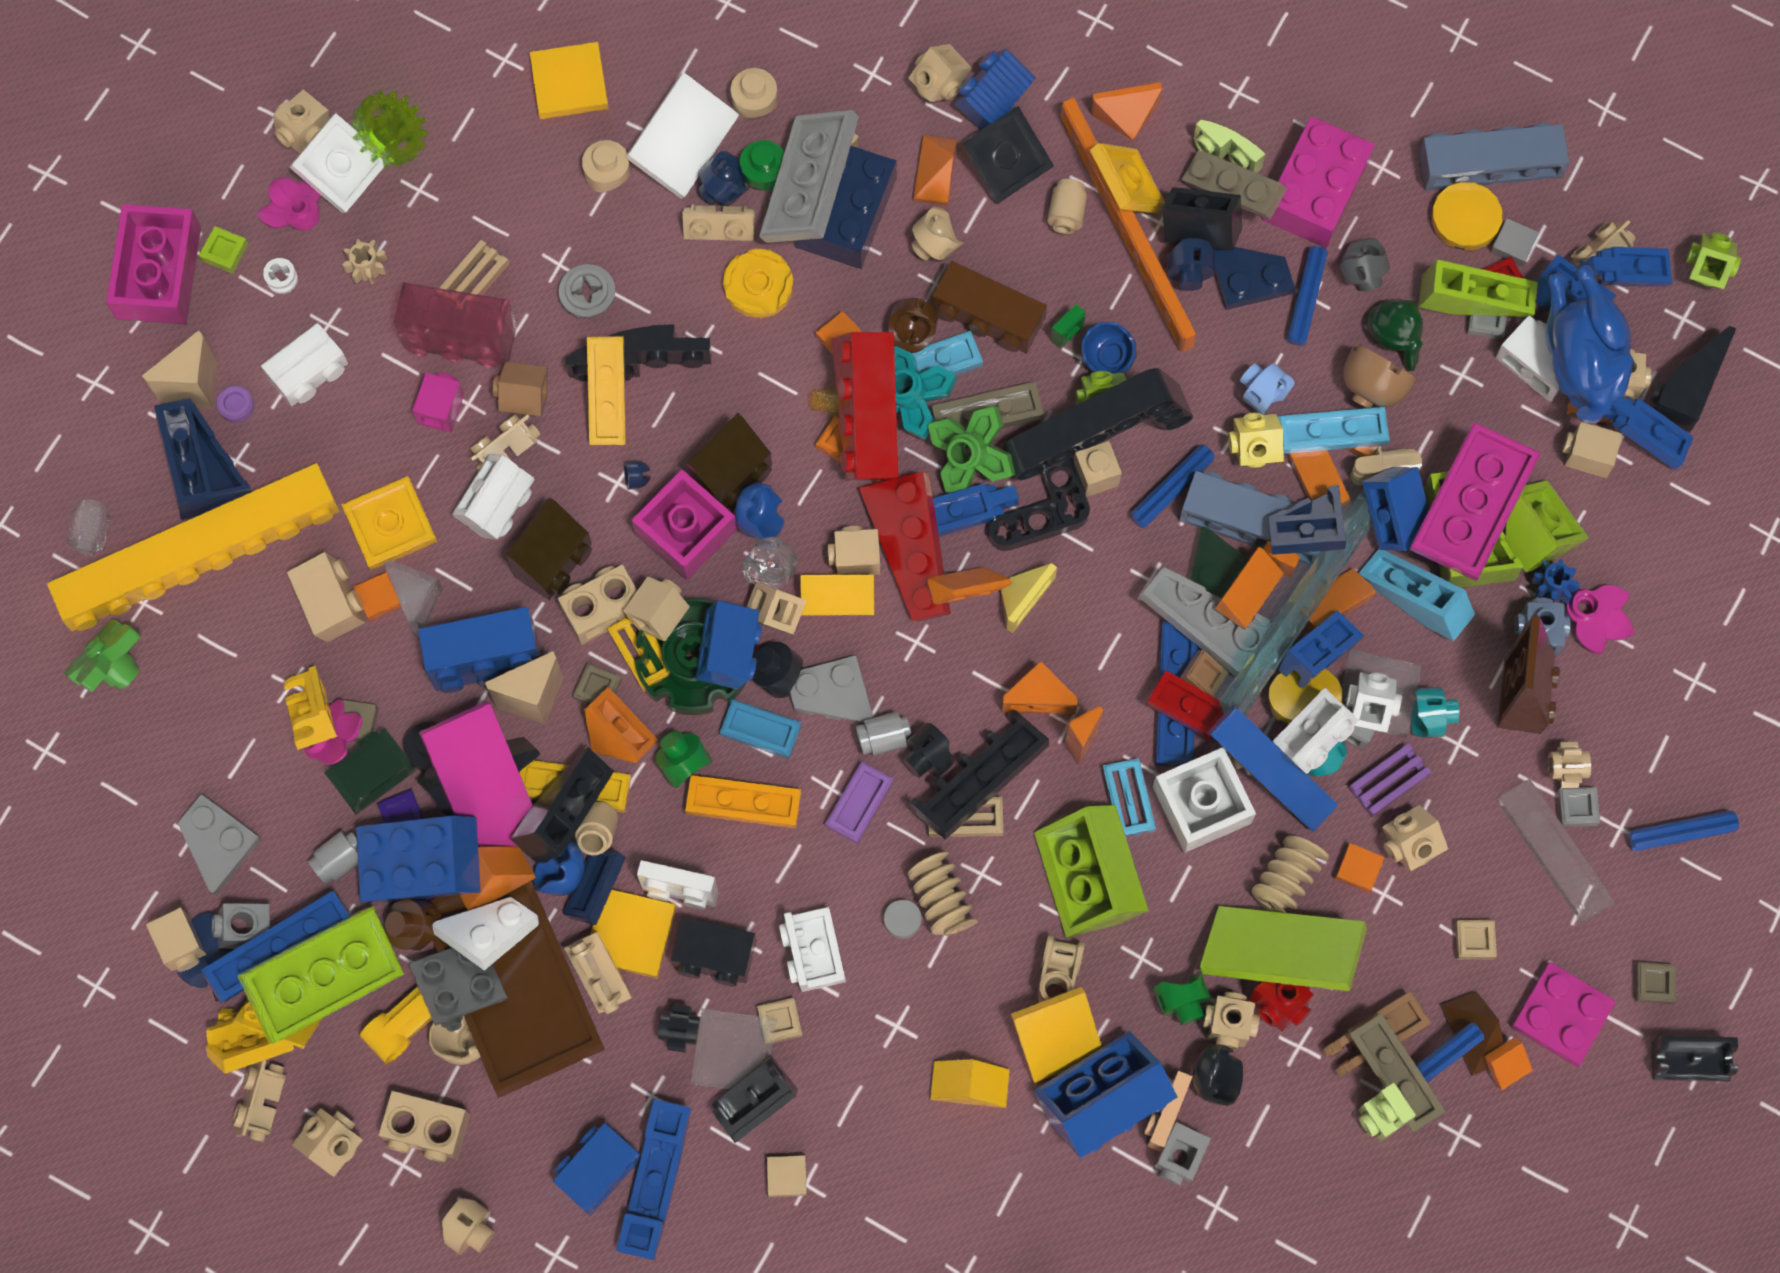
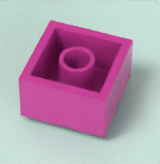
[632,470,737,580]

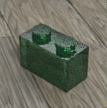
[324,728,416,815]

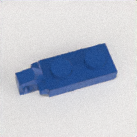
[1580,247,1673,287]
[1604,397,1693,470]
[933,483,1019,537]

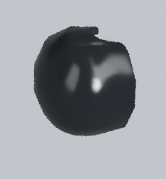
[1193,1045,1243,1106]

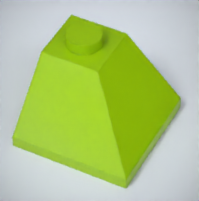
[1505,480,1589,572]

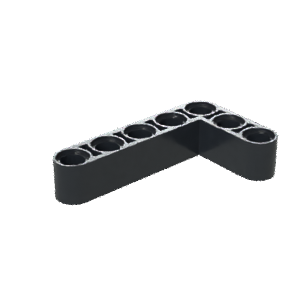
[1002,368,1193,480]

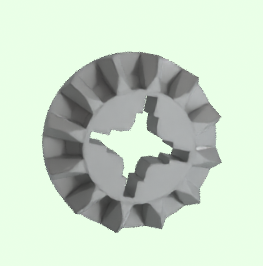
[559,264,616,319]

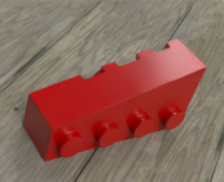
[831,332,898,481]

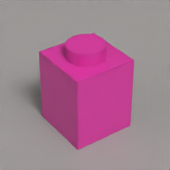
[412,372,464,433]

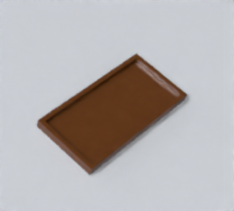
[425,880,605,1098]

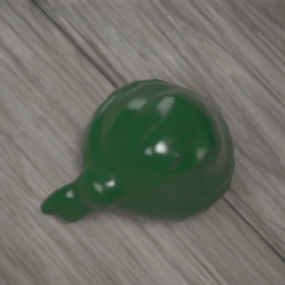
[1367,299,1423,371]

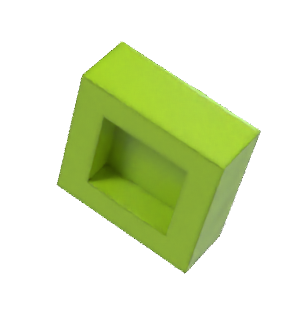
[199,226,249,274]

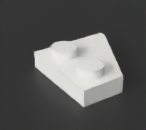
[432,897,539,970]

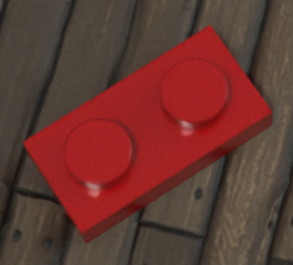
[1147,670,1230,741]

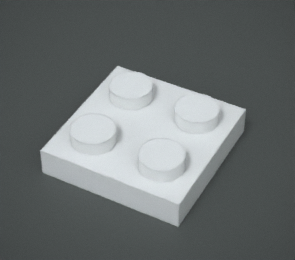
[289,113,389,214]
[637,860,719,910]

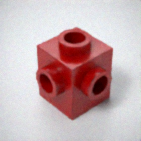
[1249,981,1314,1032]

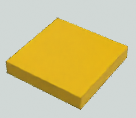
[530,42,609,120]
[1090,143,1165,214]
[341,476,437,571]
[591,890,676,979]
[1011,987,1102,1083]

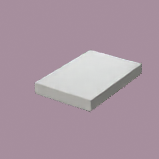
[625,72,739,199]

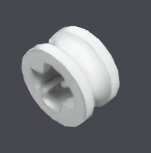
[263,258,298,294]

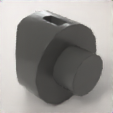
[1340,238,1390,291]

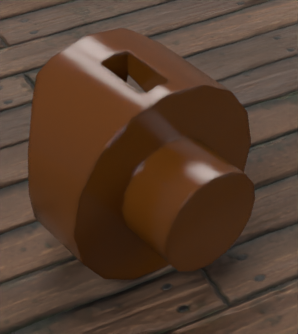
[889,298,938,353]
[385,899,442,950]

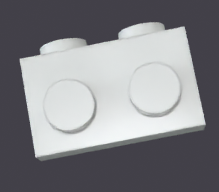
[1273,688,1359,774]
[779,907,846,992]

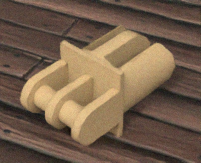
[1350,446,1422,486]

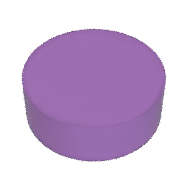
[216,386,255,423]

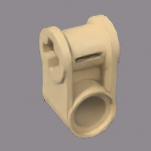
[1038,935,1085,1003]

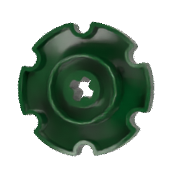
[635,598,747,715]

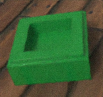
[1050,304,1086,349]

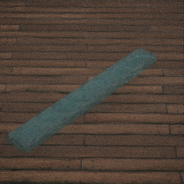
[1220,488,1373,715]

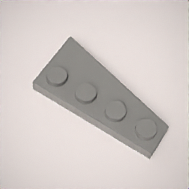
[1139,567,1298,690]

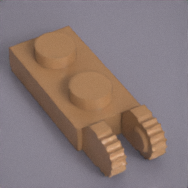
[1323,991,1432,1077]

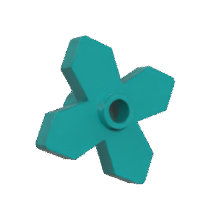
[894,346,958,440]

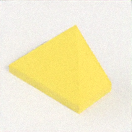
[1000,563,1057,634]

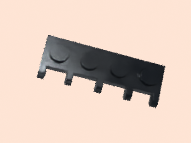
[908,710,1049,840]

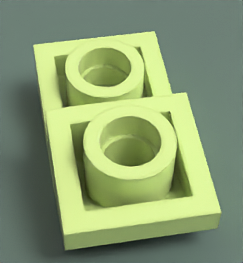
[1193,120,1265,173]
[1359,1083,1416,1142]

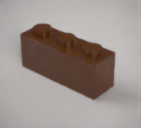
[932,260,1047,354]

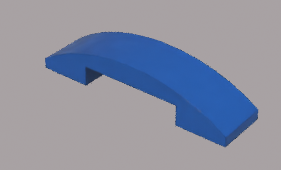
[616,1099,691,1260]

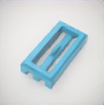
[1102,758,1156,837]

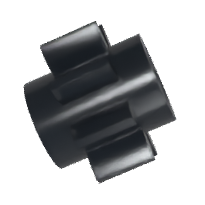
[658,1004,701,1053]

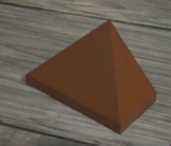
[1441,991,1504,1076]

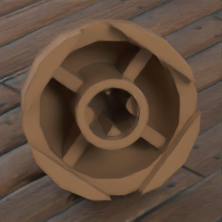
[1343,344,1417,408]

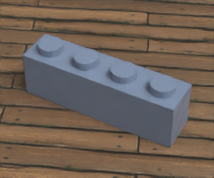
[1418,123,1570,191]
[1179,471,1323,567]

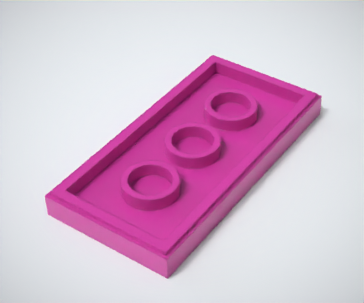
[1410,422,1541,581]
[419,701,533,847]

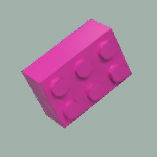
[1263,116,1375,249]
[106,204,201,324]

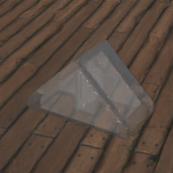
[384,560,443,637]

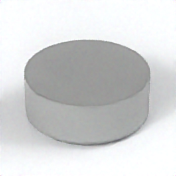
[884,900,922,939]

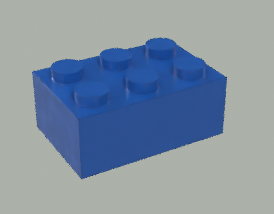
[418,607,541,693]
[356,816,481,903]
[1034,1031,1178,1158]

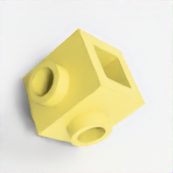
[1228,413,1284,468]

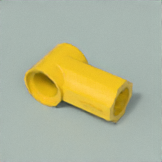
[360,987,432,1064]

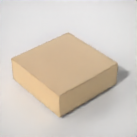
[1455,920,1497,960]
[757,998,802,1045]
[767,1156,807,1197]

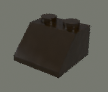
[687,413,772,509]
[506,497,592,601]

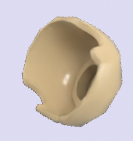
[429,1015,480,1065]

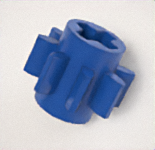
[1532,559,1580,604]

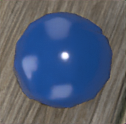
[1081,322,1137,374]
[734,482,785,541]
[533,841,585,896]

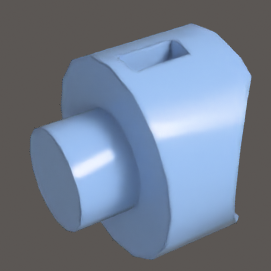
[1240,363,1295,415]

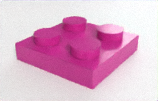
[1511,962,1616,1067]

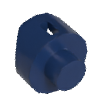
[699,151,750,205]
[1167,238,1215,291]

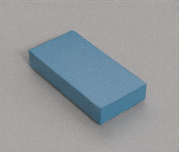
[720,700,802,759]

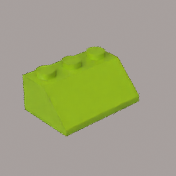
[1034,805,1149,938]

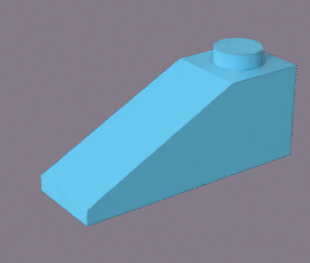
[1359,549,1475,641]

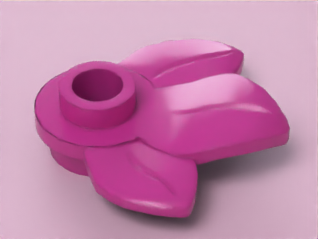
[257,177,321,231]
[1566,585,1634,654]
[302,699,362,765]

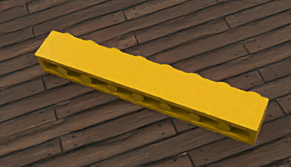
[47,463,340,632]

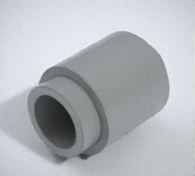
[855,711,912,756]
[308,830,358,885]

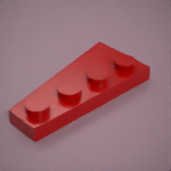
[859,471,951,622]

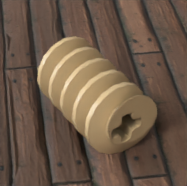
[1252,836,1329,913]
[908,852,978,936]

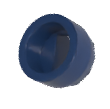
[624,460,651,490]

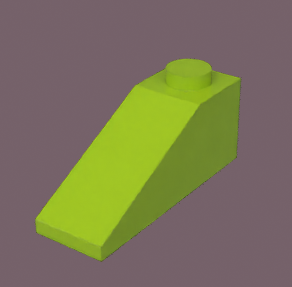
[1418,259,1538,317]

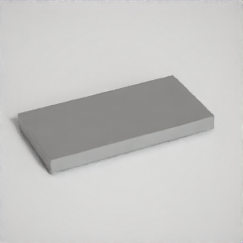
[759,110,859,243]

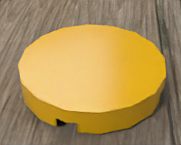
[1431,182,1502,251]
[723,248,794,318]
[1269,670,1343,725]

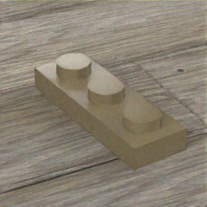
[1182,150,1287,220]
[931,382,1044,429]
[1350,1013,1446,1132]

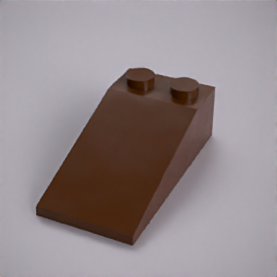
[1497,615,1560,734]

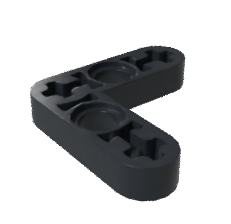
[989,458,1090,551]

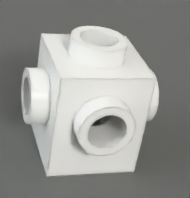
[1346,672,1402,732]

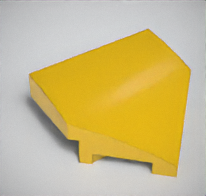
[206,1008,294,1074]

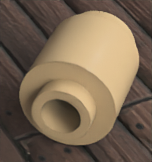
[1047,179,1087,234]
[575,802,619,855]

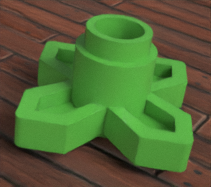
[928,406,1015,493]
[63,619,141,692]

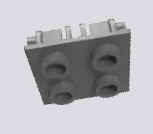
[409,948,507,1032]

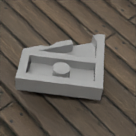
[790,655,873,724]
[178,794,261,896]

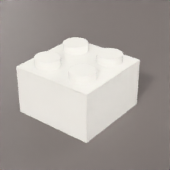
[1153,747,1256,853]

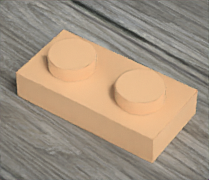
[1144,1071,1193,1152]

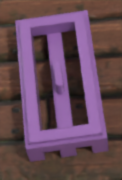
[1349,743,1432,817]

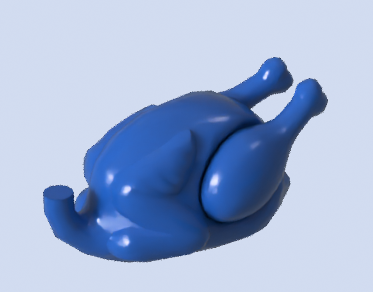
[1545,265,1634,423]

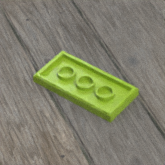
[237,906,404,1044]
[1200,906,1367,991]

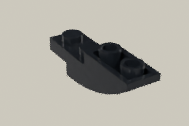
[566,324,712,382]

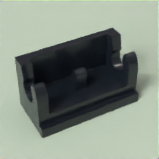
[1651,1036,1738,1082]
[711,1056,798,1143]

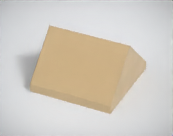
[142,330,218,409]
[485,651,564,725]

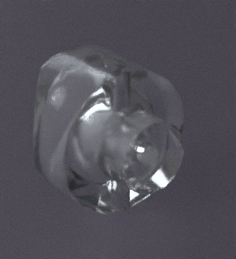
[743,537,798,588]

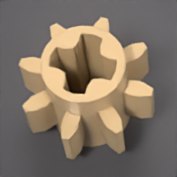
[342,239,387,284]
[1548,742,1591,788]

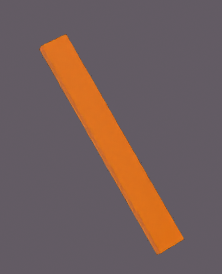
[1060,97,1196,352]

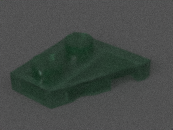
[1190,526,1249,599]

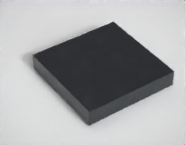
[959,106,1054,204]

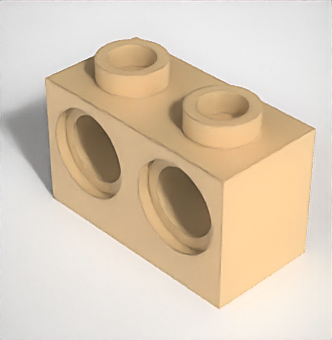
[558,564,637,646]
[378,1091,470,1163]

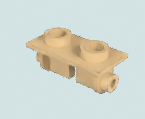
[682,204,755,241]
[1570,220,1635,281]
[467,414,541,472]
[564,932,632,1014]
[232,1060,286,1142]

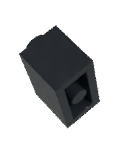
[1162,187,1242,250]
[671,917,757,987]

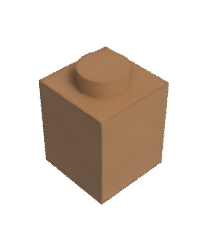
[493,362,548,416]

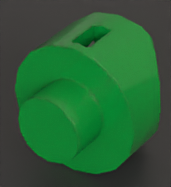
[740,140,785,190]
[655,731,713,788]
[1153,971,1211,1026]

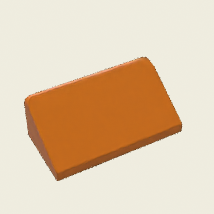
[1215,547,1284,630]
[927,567,1012,605]
[1293,568,1376,632]
[1065,706,1104,765]

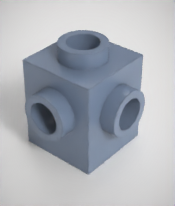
[1515,598,1570,656]

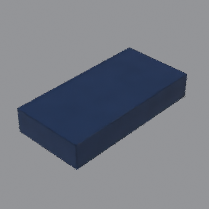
[563,850,626,925]

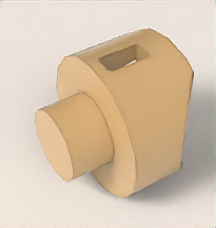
[730,68,778,119]
[582,140,631,193]
[912,207,964,261]
[442,1199,495,1255]

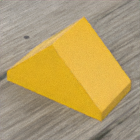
[930,1059,1010,1108]

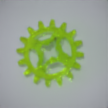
[351,90,428,167]

